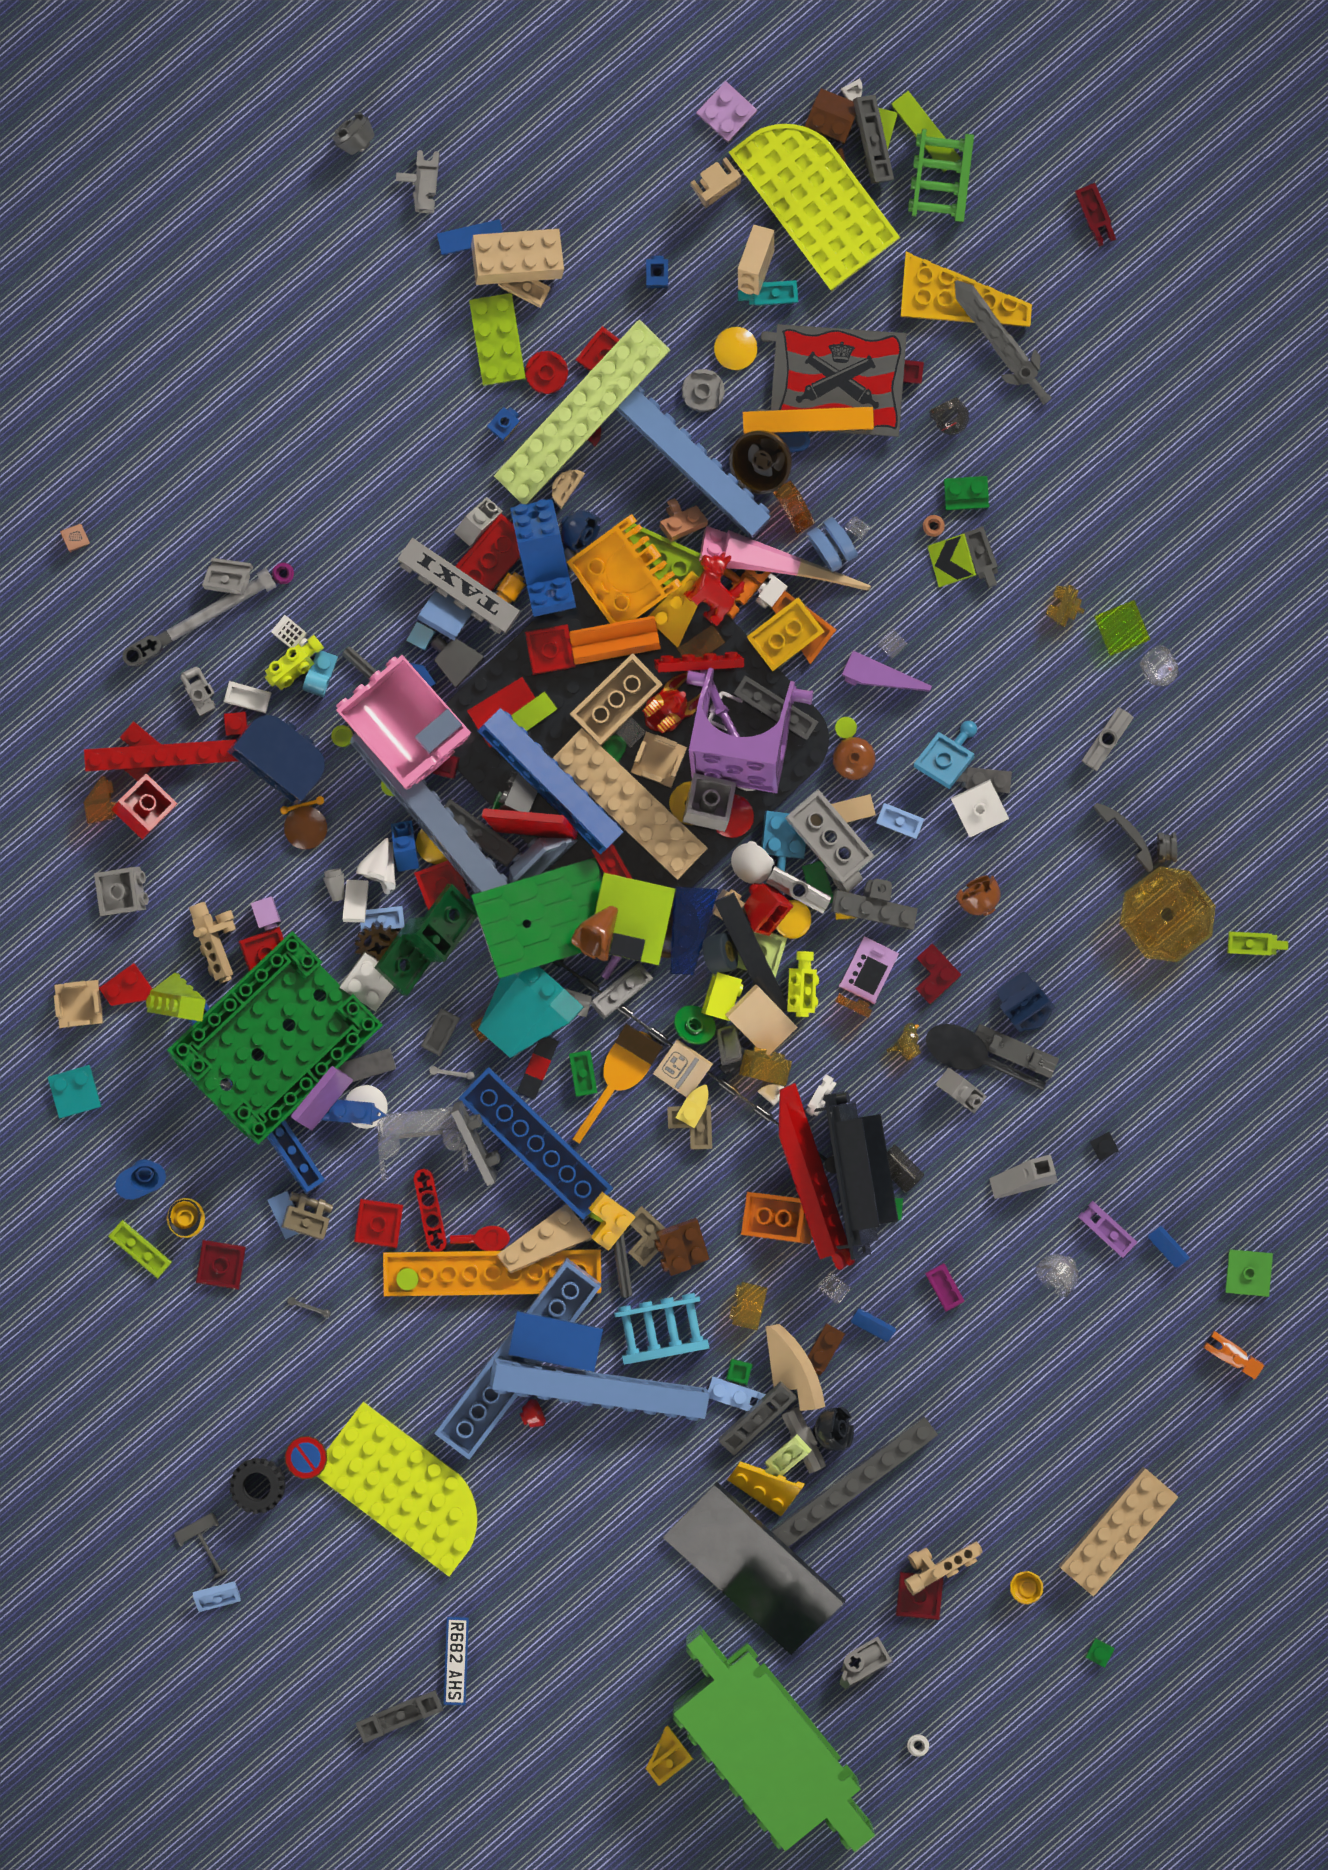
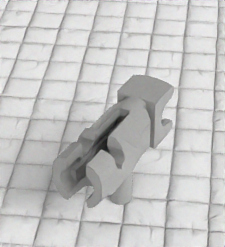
[396,150,440,213]

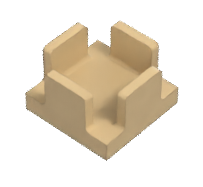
[691,158,741,209]
[631,732,687,788]
[54,980,103,1028]

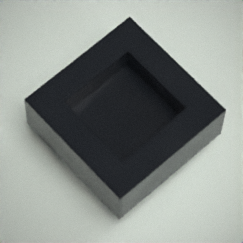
[1089,1132,1119,1161]

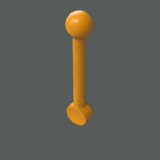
[280,796,324,814]

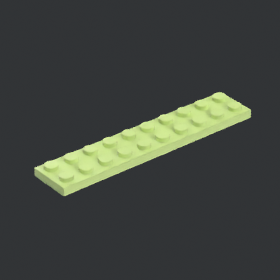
[494,320,671,504]

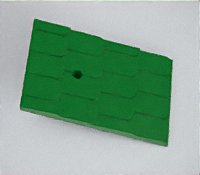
[471,858,602,979]

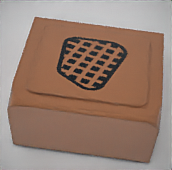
[60,524,90,552]

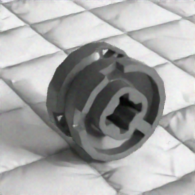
[1157,832,1177,863]

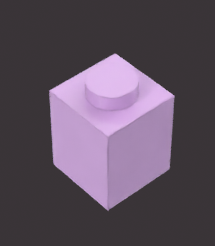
[251,896,281,931]

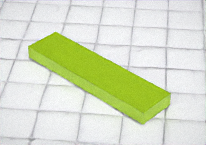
[891,91,961,173]

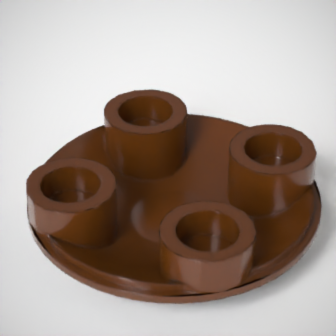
[284,806,327,849]

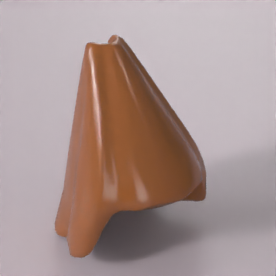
[571,906,618,961]

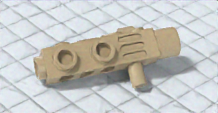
[189,902,236,984]
[905,1541,983,1595]

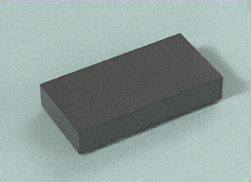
[421,1008,460,1056]

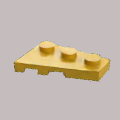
[648,571,698,648]
[727,1461,804,1516]

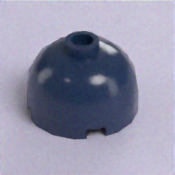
[560,510,601,554]

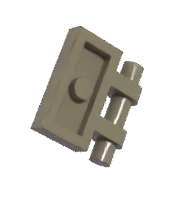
[281,1192,333,1240]

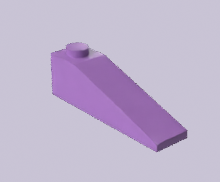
[841,651,932,692]

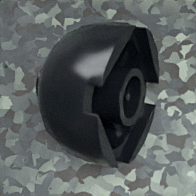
[813,1407,854,1451]

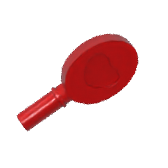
[450,1226,510,1251]

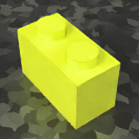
[701,972,743,1021]

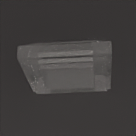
[845,516,871,540]
[817,1271,851,1304]

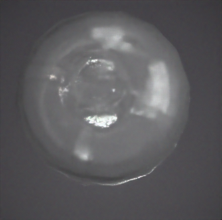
[1035,1254,1079,1297]

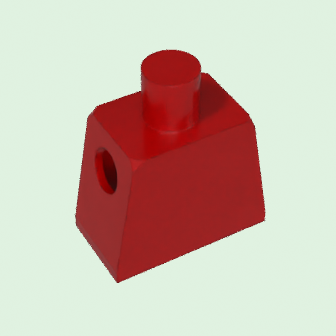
[744,883,793,936]

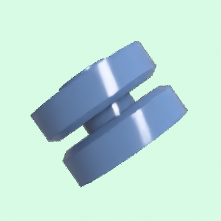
[806,516,858,573]

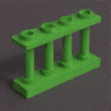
[908,129,974,223]

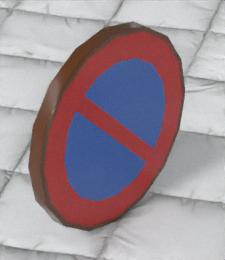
[285,1436,328,1479]

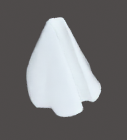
[356,838,396,894]

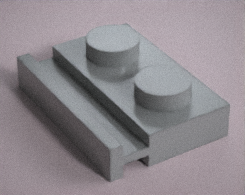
[202,558,253,595]

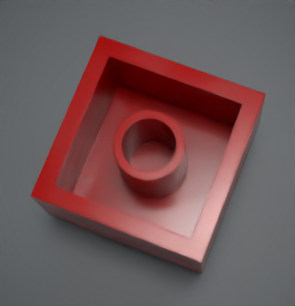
[111,774,177,840]

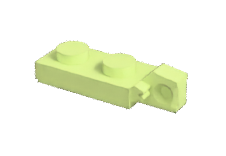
[764,1434,811,1477]

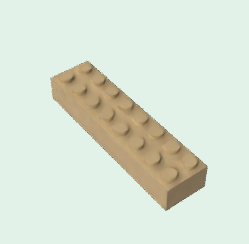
[553,728,708,880]

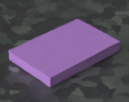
[291,1066,353,1130]

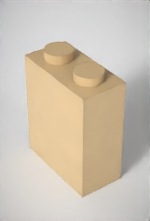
[738,225,774,295]

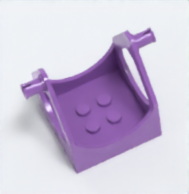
[686,668,813,793]

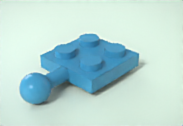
[914,721,977,789]
[761,811,806,872]

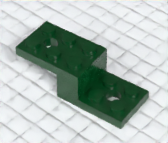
[374,884,478,996]

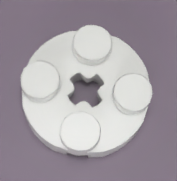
[805,1074,837,1116]

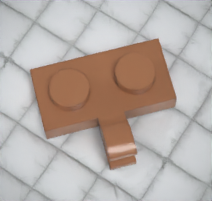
[659,498,708,542]

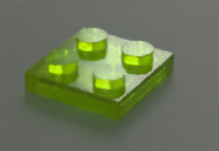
[1094,600,1150,656]

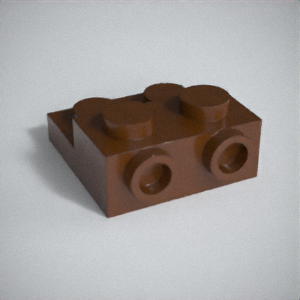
[654,1218,710,1276]

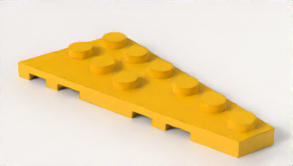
[900,251,1032,327]

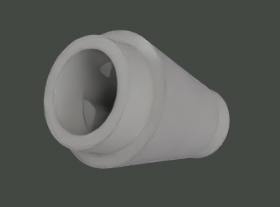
[323,868,345,901]

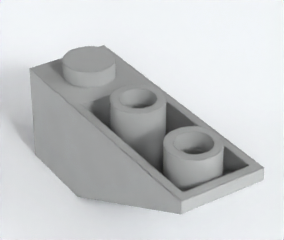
[989,1154,1058,1199]

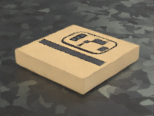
[653,1039,713,1098]

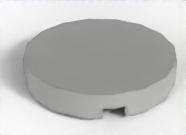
[682,369,725,413]

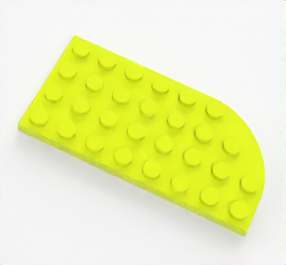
[729,124,901,291]
[317,1401,477,1576]

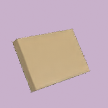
[725,985,798,1058]

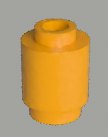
[496,572,526,604]

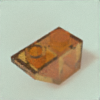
[773,480,815,534]
[84,776,116,825]

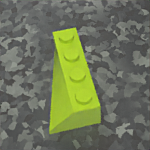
[146,973,206,1021]

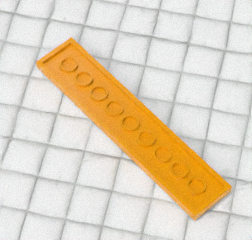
[383,1249,601,1296]

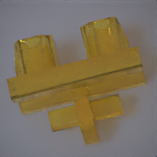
[1046,585,1085,627]

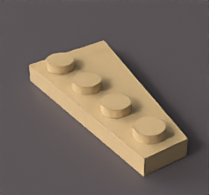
[497,1204,592,1274]

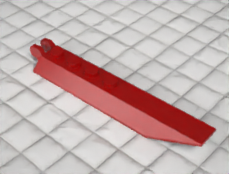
[779,1083,855,1270]

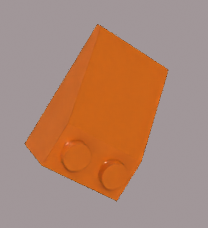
[741,1192,812,1244]

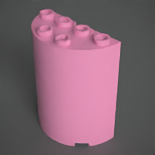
[336,655,471,790]

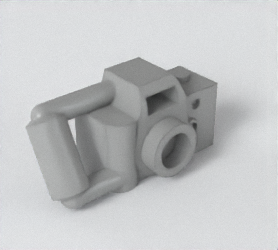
[181,667,216,716]

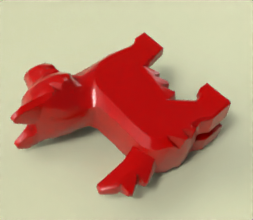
[683,552,745,626]

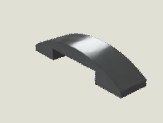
[1092,803,1153,873]
[355,1690,444,1743]

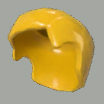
[1010,1571,1043,1604]

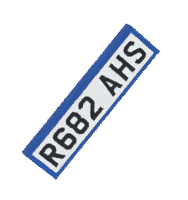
[444,1616,469,1705]

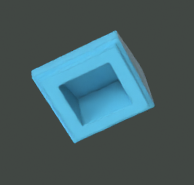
[406,622,436,651]

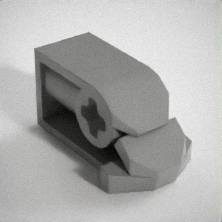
[840,1636,893,1689]

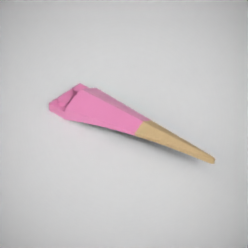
[699,526,871,591]

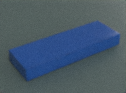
[437,219,503,256]

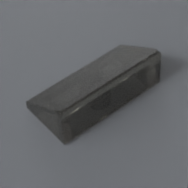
[887,1144,924,1193]

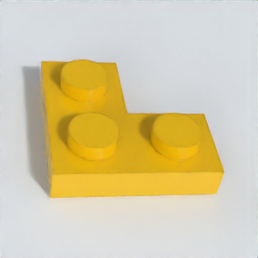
[588,1192,635,1251]

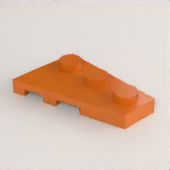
[772,590,837,664]

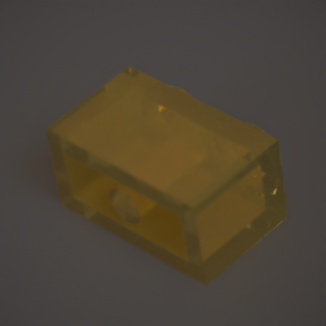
[739,1047,792,1086]
[729,1281,768,1330]

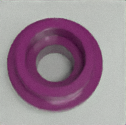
[272,563,294,584]

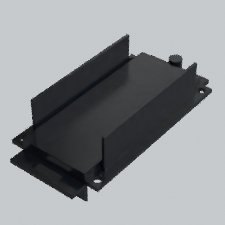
[814,1091,899,1260]

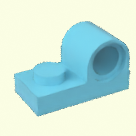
[303,651,338,698]

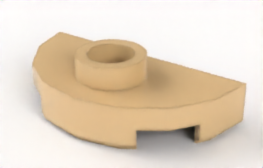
[552,470,585,509]

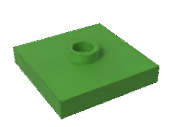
[1225,1249,1273,1297]

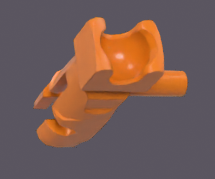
[723,568,771,619]
[1203,1331,1264,1379]

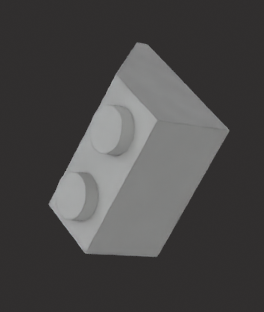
[682,773,736,832]

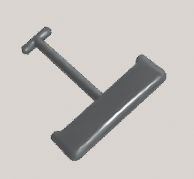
[174,1513,228,1579]

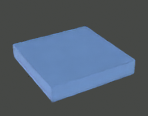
[417,588,473,640]

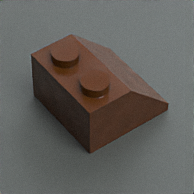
[805,88,856,145]

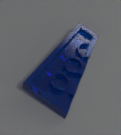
[670,887,719,975]

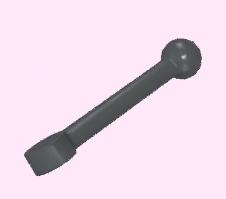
[287,1297,331,1318]

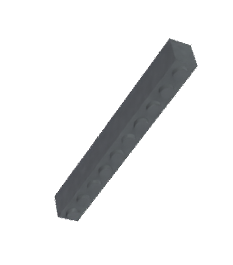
[770,1416,938,1547]

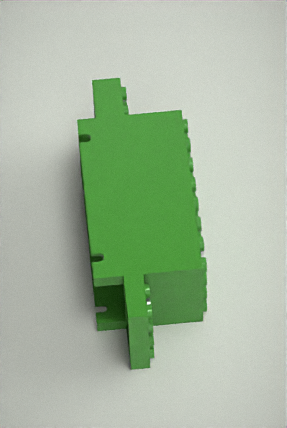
[673,1625,875,1852]

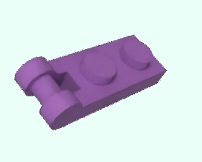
[1078,1201,1137,1258]

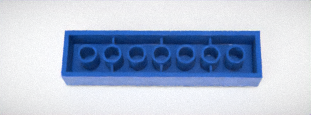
[458,1067,614,1220]

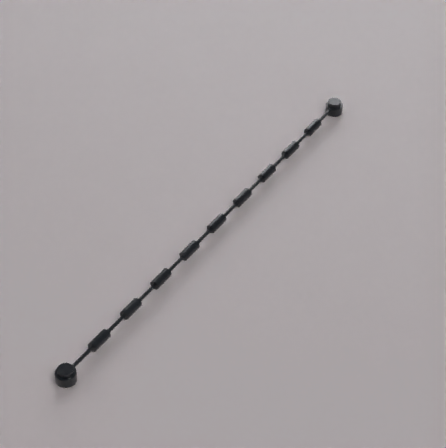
[552,959,836,1174]

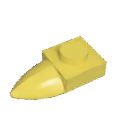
[675,1085,708,1128]

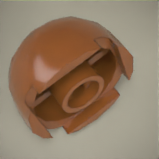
[833,737,876,780]
[956,875,1001,916]

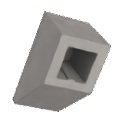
[454,497,503,546]
[935,1067,987,1113]

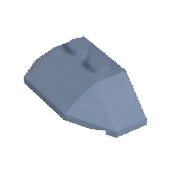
[509,837,578,883]

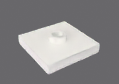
[951,780,1009,837]

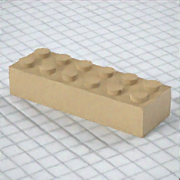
[1058,1467,1178,1597]

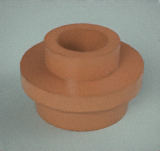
[923,515,945,537]

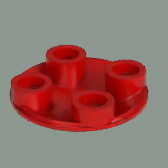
[716,794,754,838]

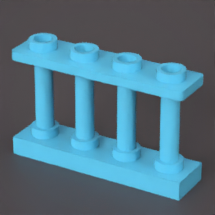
[614,1293,709,1365]

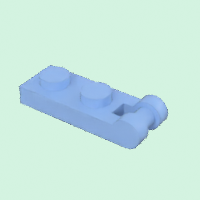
[708,1376,766,1411]

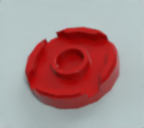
[525,351,568,394]

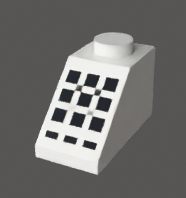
[271,615,308,648]

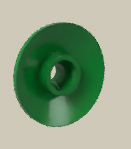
[674,1005,716,1045]

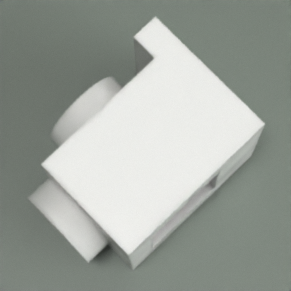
[755,573,788,609]

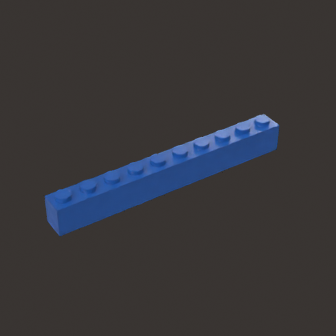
[188,1002,325,1194]

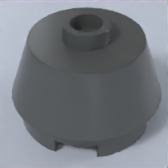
[331,112,375,155]

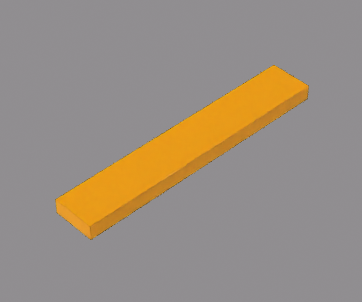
[743,407,874,434]

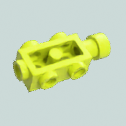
[265,635,324,690]
[787,951,819,1017]

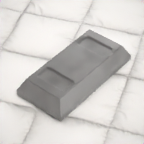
[716,1024,742,1065]

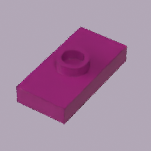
[925,1263,965,1312]

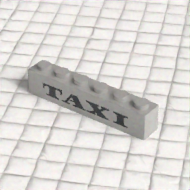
[398,538,521,634]

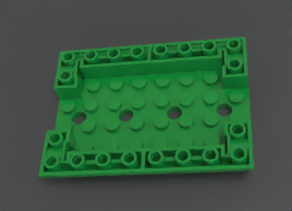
[167,931,383,1145]

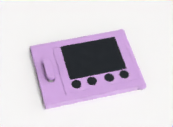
[839,936,899,1004]

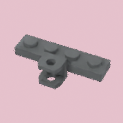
[831,878,918,930]

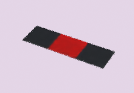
[517,1037,559,1099]

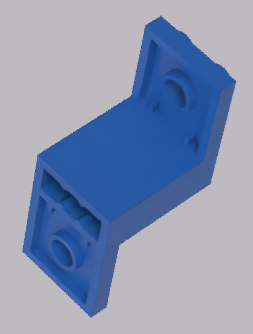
[510,499,576,617]

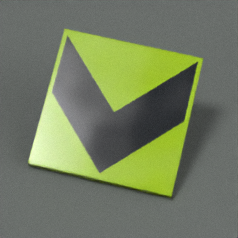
[927,534,976,587]

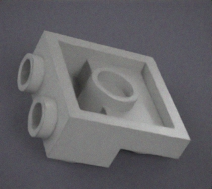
[94,867,149,916]

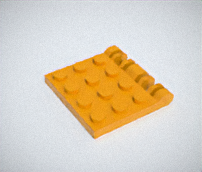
[567,514,682,624]

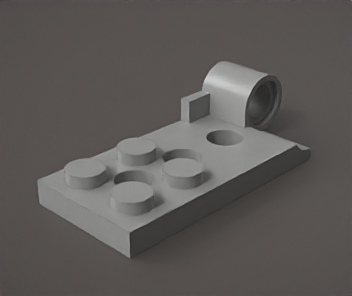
[785,790,874,893]

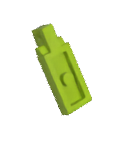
[1227,932,1288,956]

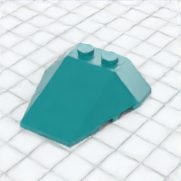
[478,966,584,1058]

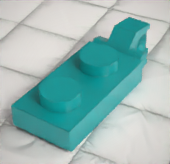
[737,280,798,306]

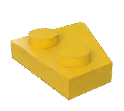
[646,1725,694,1786]

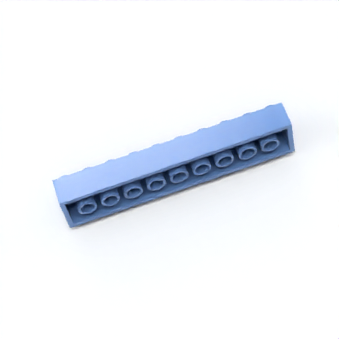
[616,385,770,539]
[434,1258,601,1460]

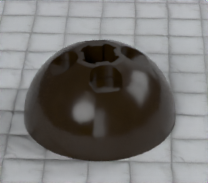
[729,430,792,494]

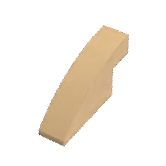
[766,1324,825,1411]

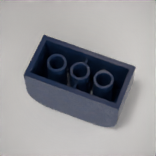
[227,715,325,805]

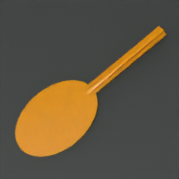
[573,1031,651,1144]

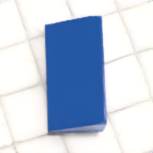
[1148,1225,1190,1267]
[851,1308,896,1342]

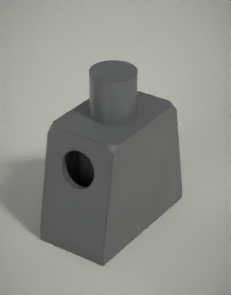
[431,636,484,689]

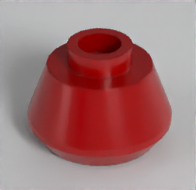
[519,1399,546,1427]

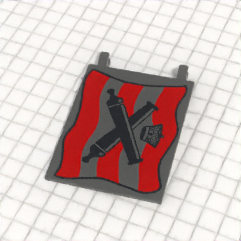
[755,324,907,437]

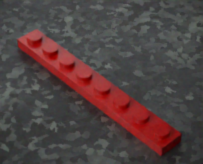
[84,740,239,772]

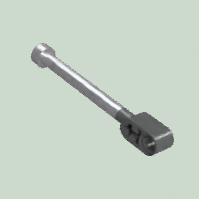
[122,568,277,667]

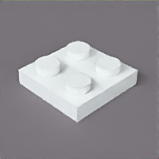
[340,952,393,1012]

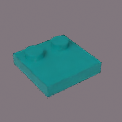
[48,1065,102,1119]

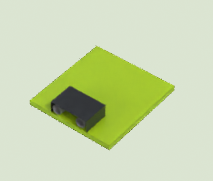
[594,873,675,965]

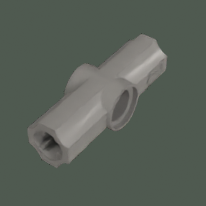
[1081,707,1134,771]
[766,866,832,914]
[781,1407,826,1474]

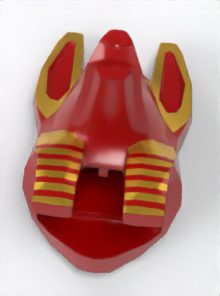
[642,672,701,733]

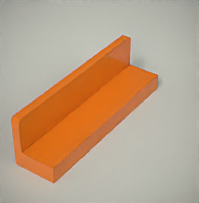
[569,616,661,665]

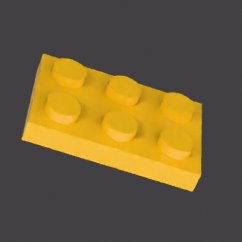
[747,597,825,671]

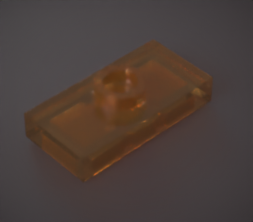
[677,625,725,657]

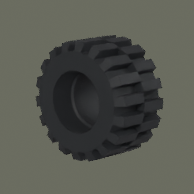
[229,1457,286,1514]

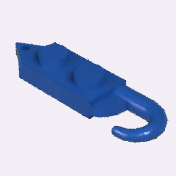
[321,1100,386,1125]

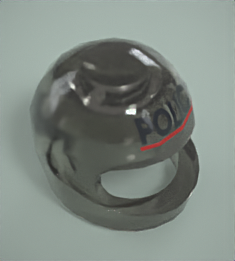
[929,397,969,435]

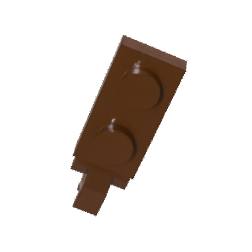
[808,1323,845,1376]

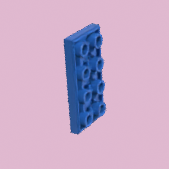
[508,1311,603,1372]

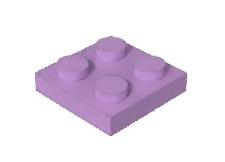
[696,81,757,143]

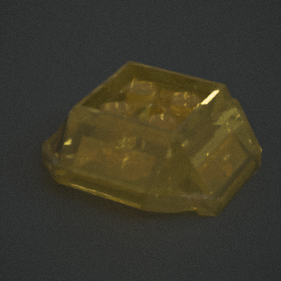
[1119,866,1216,962]

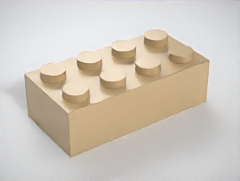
[471,229,564,285]
[570,653,663,746]

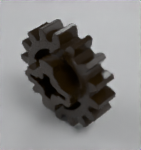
[355,922,398,961]

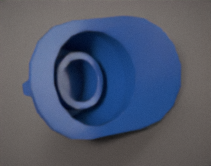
[115,1159,166,1200]

